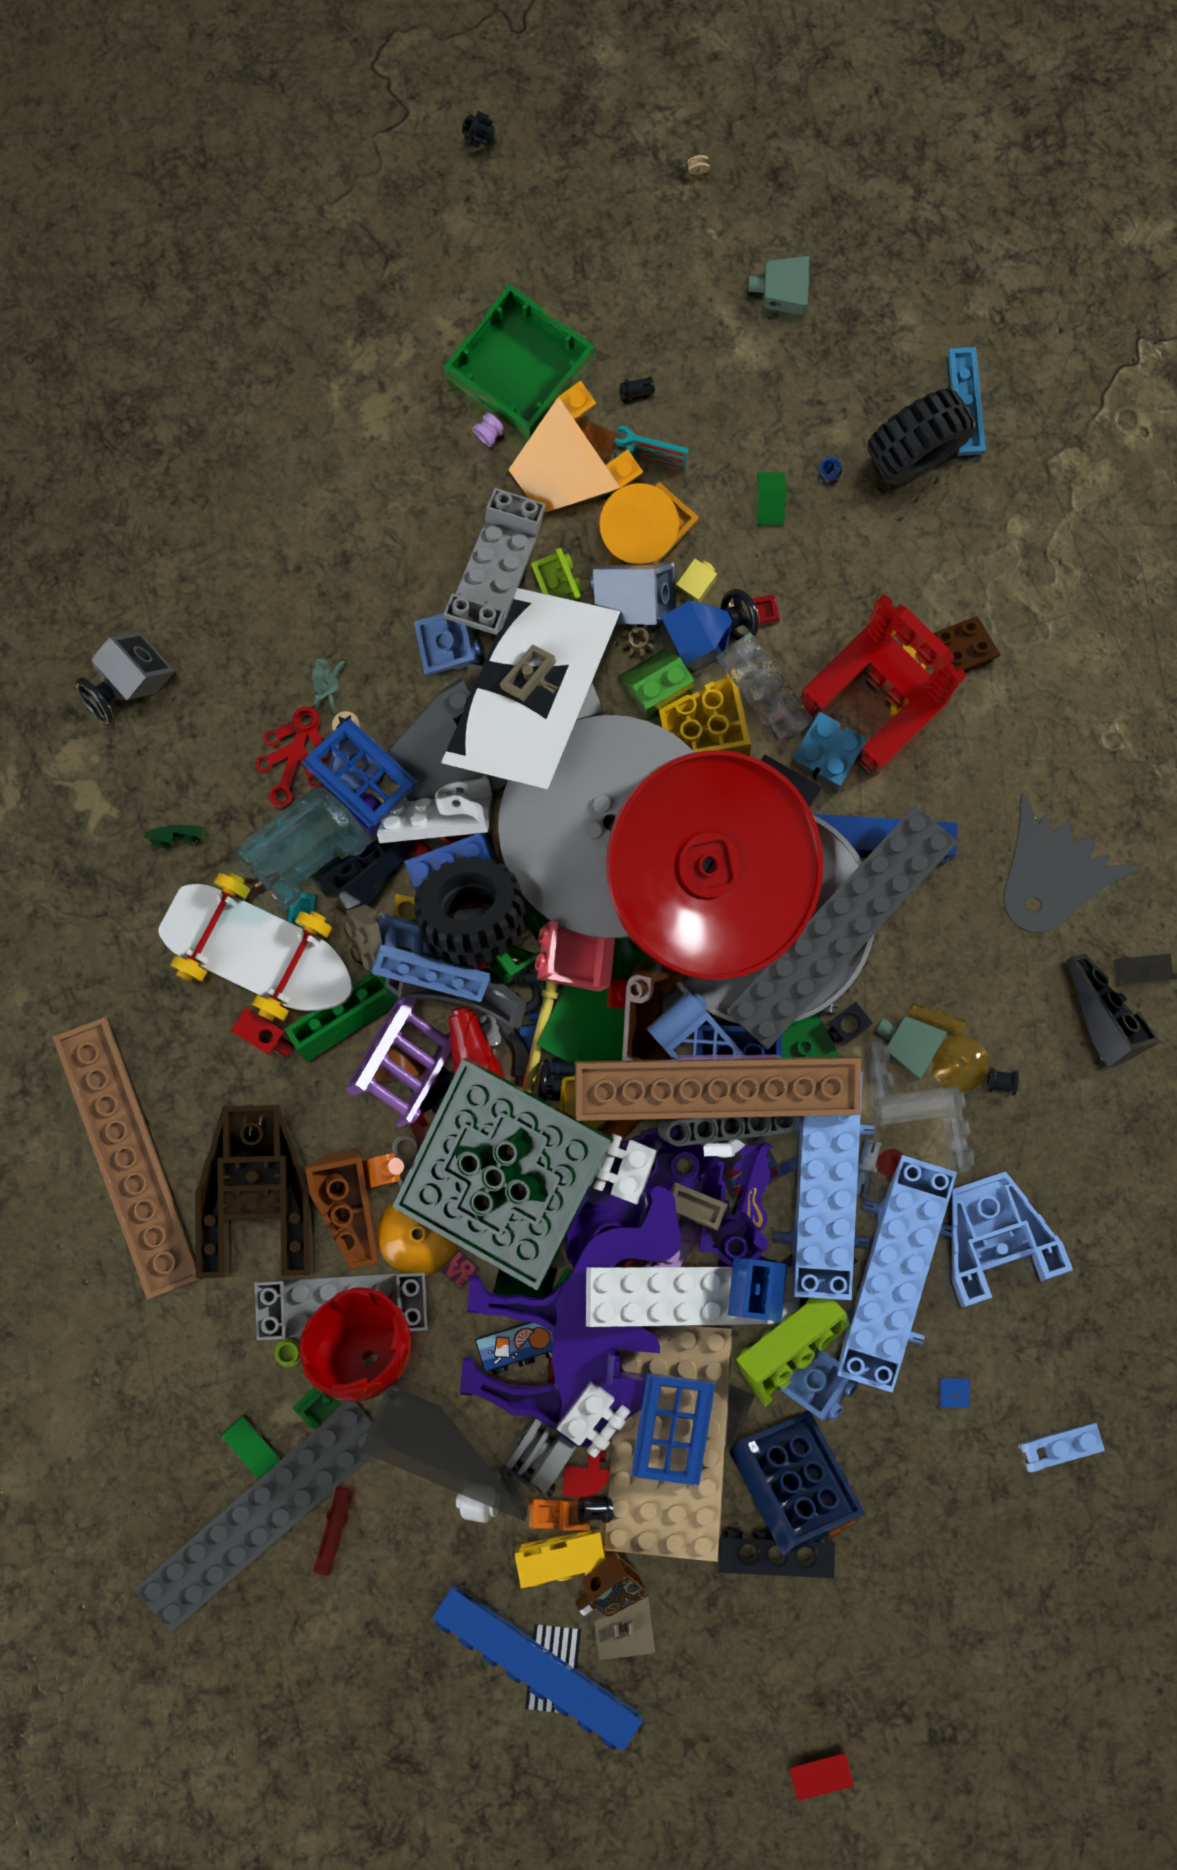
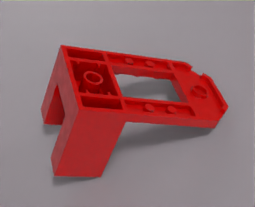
[800,594,967,775]

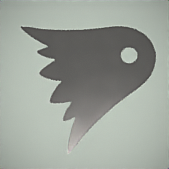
[1004,793,1140,932]

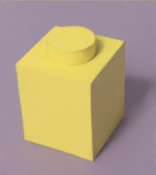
[675,559,717,603]

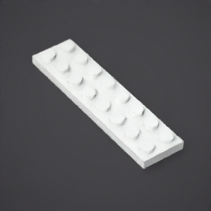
[586,1266,800,1327]

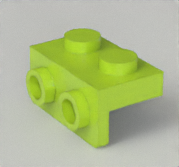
[530,547,584,602]

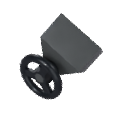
[75,631,175,724]

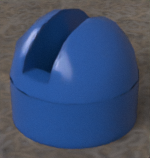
[820,457,842,481]

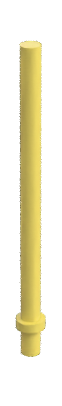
[507,982,559,1156]

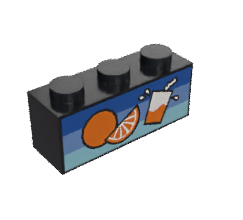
[475,1322,552,1375]

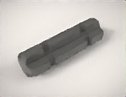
[504,1460,555,1499]

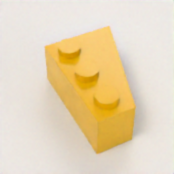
[514,1528,606,1589]

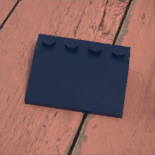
[729,1411,865,1556]

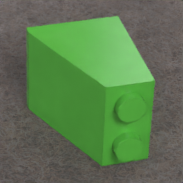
[617,649,694,721]

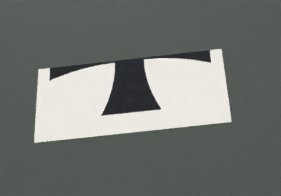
[441,588,621,789]

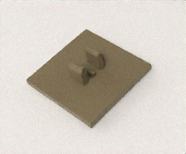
[593,1596,655,1660]

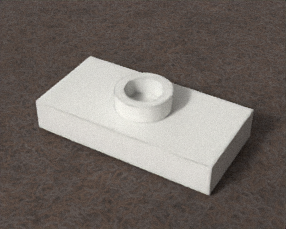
[704,1138,747,1157]

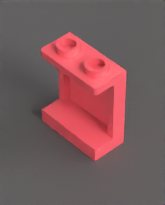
[535,920,615,992]

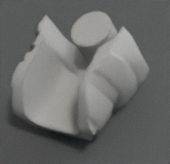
[477,1014,502,1047]

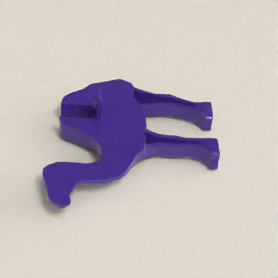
[460,1186,681,1447]

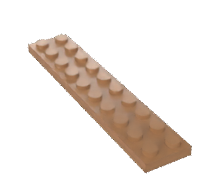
[52,1017,202,1300]
[575,1056,861,1121]

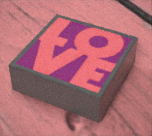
[440,1250,480,1290]

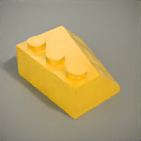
[659,670,751,756]

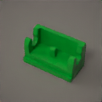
[292,1387,344,1429]

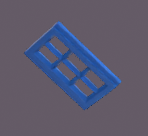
[302,719,418,828]
[631,1373,715,1485]

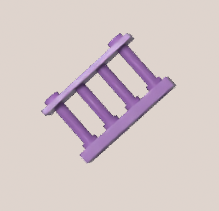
[345,998,452,1128]

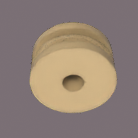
[687,155,710,175]

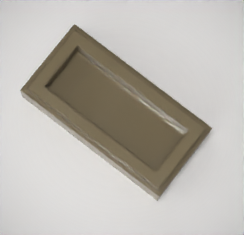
[671,1182,728,1231]

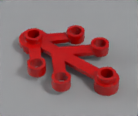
[255,706,332,809]

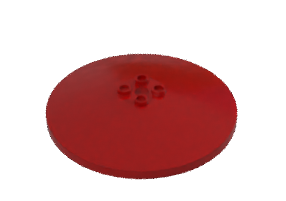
[606,750,823,980]

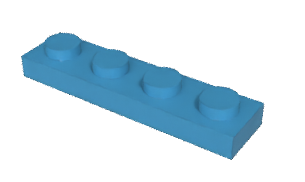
[948,347,986,456]

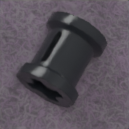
[986,1067,1019,1096]
[577,1497,613,1523]

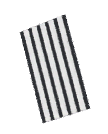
[525,1624,581,1713]

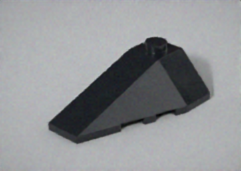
[1067,953,1161,1068]

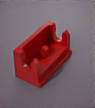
[789,1753,854,1801]

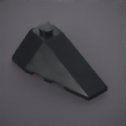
[310,836,417,914]

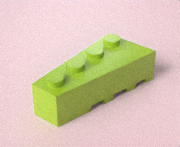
[736,1298,850,1407]

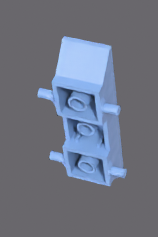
[773,1072,875,1300]
[837,1155,957,1393]

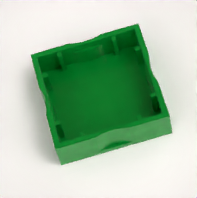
[443,284,595,439]

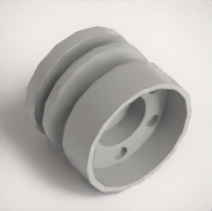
[505,1418,576,1493]

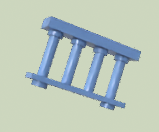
[372,914,490,1002]

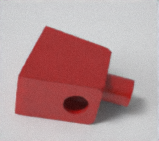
[231,1007,294,1059]

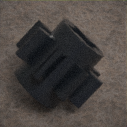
[462,111,495,148]

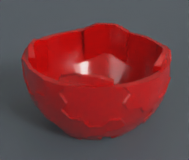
[300,1287,411,1402]

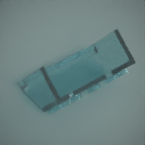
[236,786,372,911]

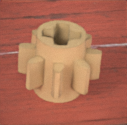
[622,624,655,658]

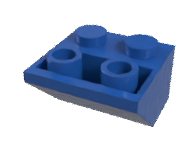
[728,1258,787,1322]

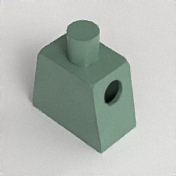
[748,256,810,316]
[875,1016,947,1080]

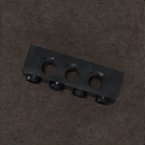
[717,1529,835,1578]

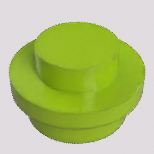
[274,1338,301,1367]

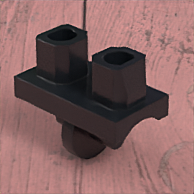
[409,1066,454,1115]

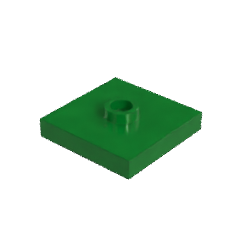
[782,1013,841,1058]

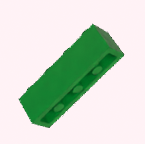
[284,973,398,1062]

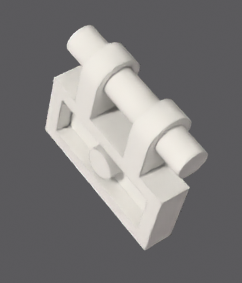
[592,1133,658,1204]
[557,1381,630,1458]

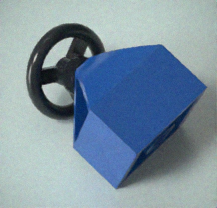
[661,589,759,671]

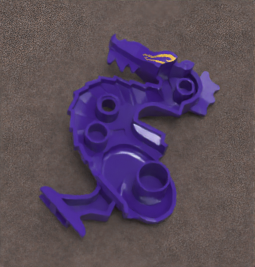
[521,1125,779,1267]

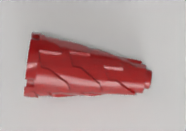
[448,1006,505,1078]

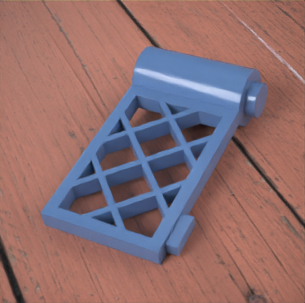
[646,991,752,1059]

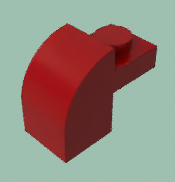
[563,1446,610,1497]

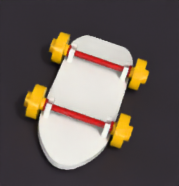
[158,873,353,1022]

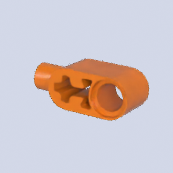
[362,1153,404,1189]

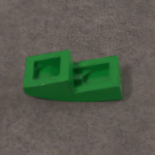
[221,1415,281,1479]

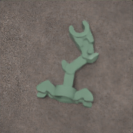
[312,658,346,714]

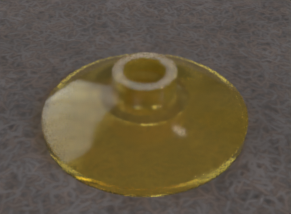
[933,1036,989,1092]

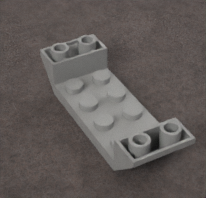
[443,488,546,635]
[254,1273,428,1340]

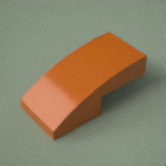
[529,1498,590,1530]

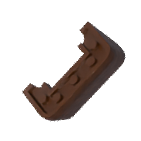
[622,959,688,1061]

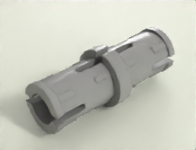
[857,1139,882,1198]

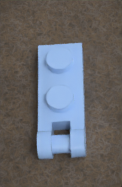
[1020,1422,1105,1472]

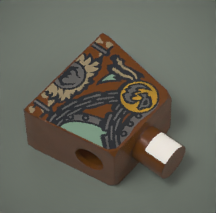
[575,1553,649,1617]

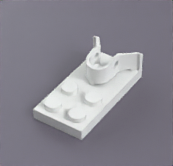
[377,776,495,843]

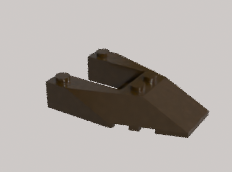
[195,1105,314,1278]

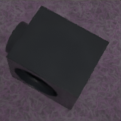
[827,1002,873,1046]

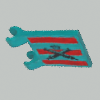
[614,426,689,471]

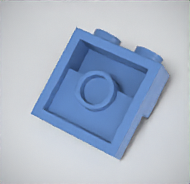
[414,613,485,676]
[778,1349,859,1423]

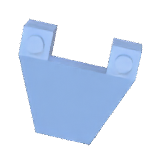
[952,1171,1073,1309]

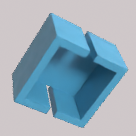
[790,712,867,792]

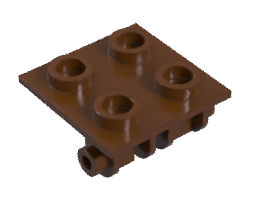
[933,616,1001,672]

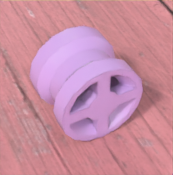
[472,412,506,447]

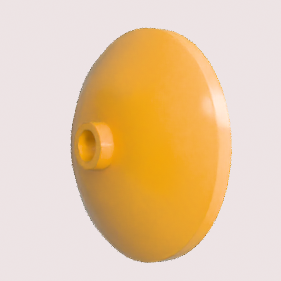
[377,1200,459,1276]

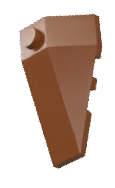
[305,1148,378,1269]

